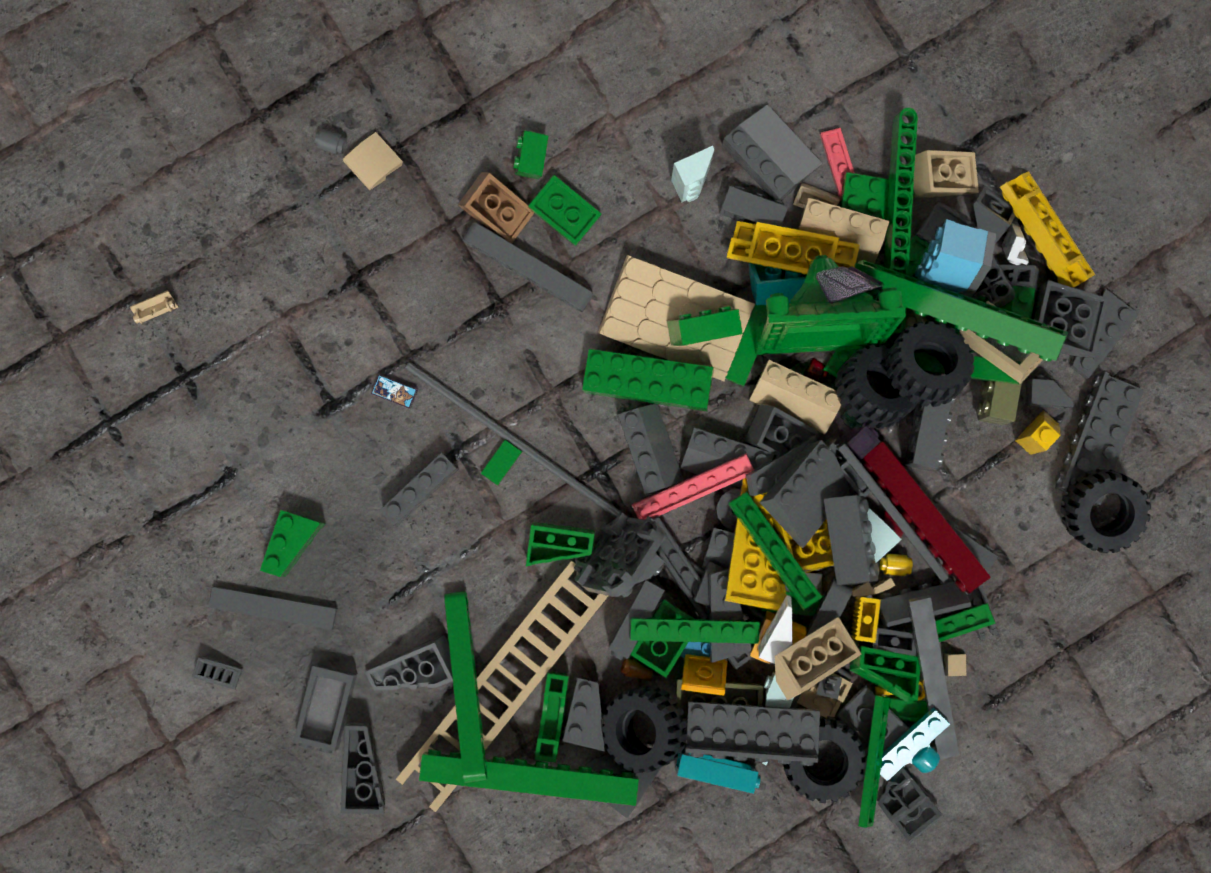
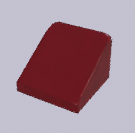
[803,358,828,384]

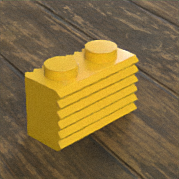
[851,596,881,643]

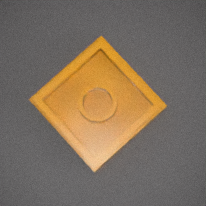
[681,654,727,695]

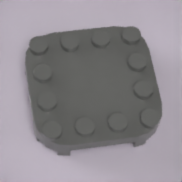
[574,512,667,597]

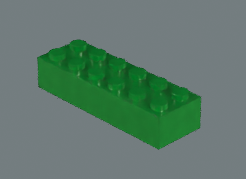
[582,349,714,412]

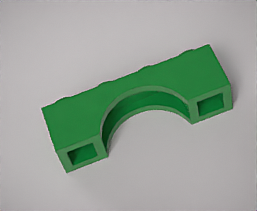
[534,671,569,763]

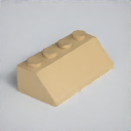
[798,198,889,264]
[749,360,841,435]
[775,617,862,700]

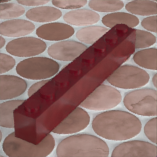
[862,442,991,594]

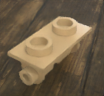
[130,291,178,324]

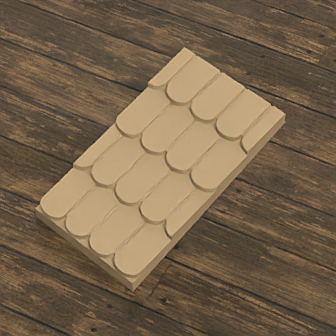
[598,255,755,381]

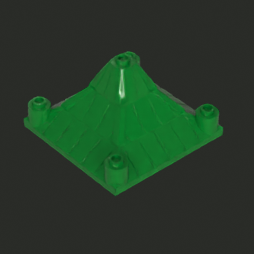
[755,255,906,355]

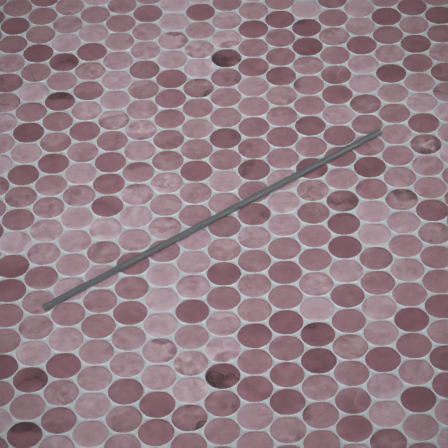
[405,362,853,682]

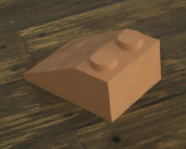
[458,172,534,244]

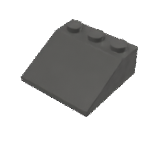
[1032,280,1109,358]

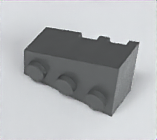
[563,676,605,751]

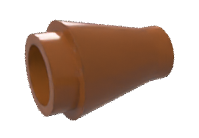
[620,656,653,681]

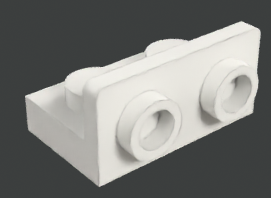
[1002,223,1029,265]

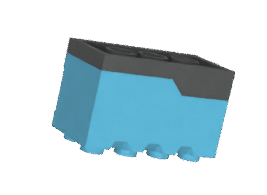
[914,219,996,298]

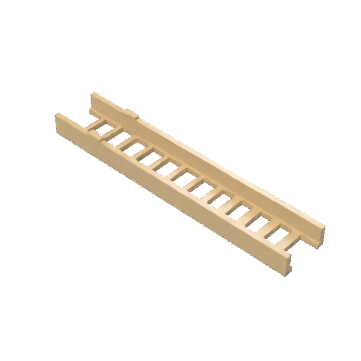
[396,561,608,812]

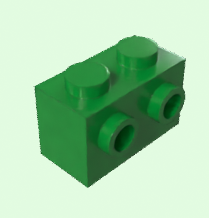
[512,130,549,179]

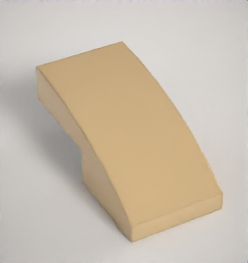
[851,578,895,596]

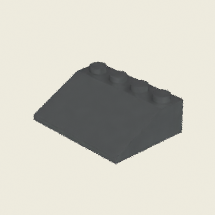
[722,104,823,201]
[760,440,850,548]

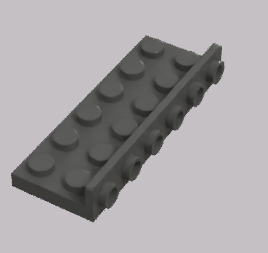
[1055,371,1144,506]
[685,701,820,766]

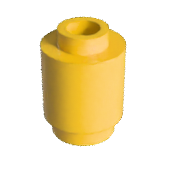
[880,554,913,576]

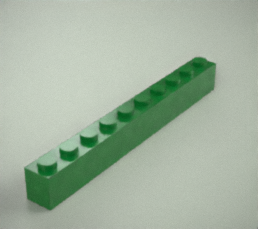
[851,260,1068,361]
[419,749,639,806]

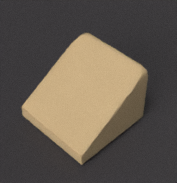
[944,654,966,676]

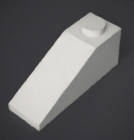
[758,595,792,664]

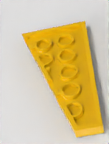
[725,478,786,611]

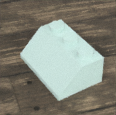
[671,146,714,202]

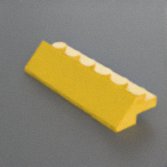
[1000,171,1095,288]
[727,221,860,282]

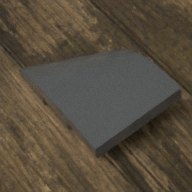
[878,766,944,843]

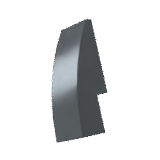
[824,436,871,497]

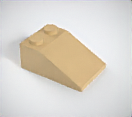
[914,150,979,198]

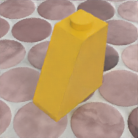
[1015,410,1061,455]

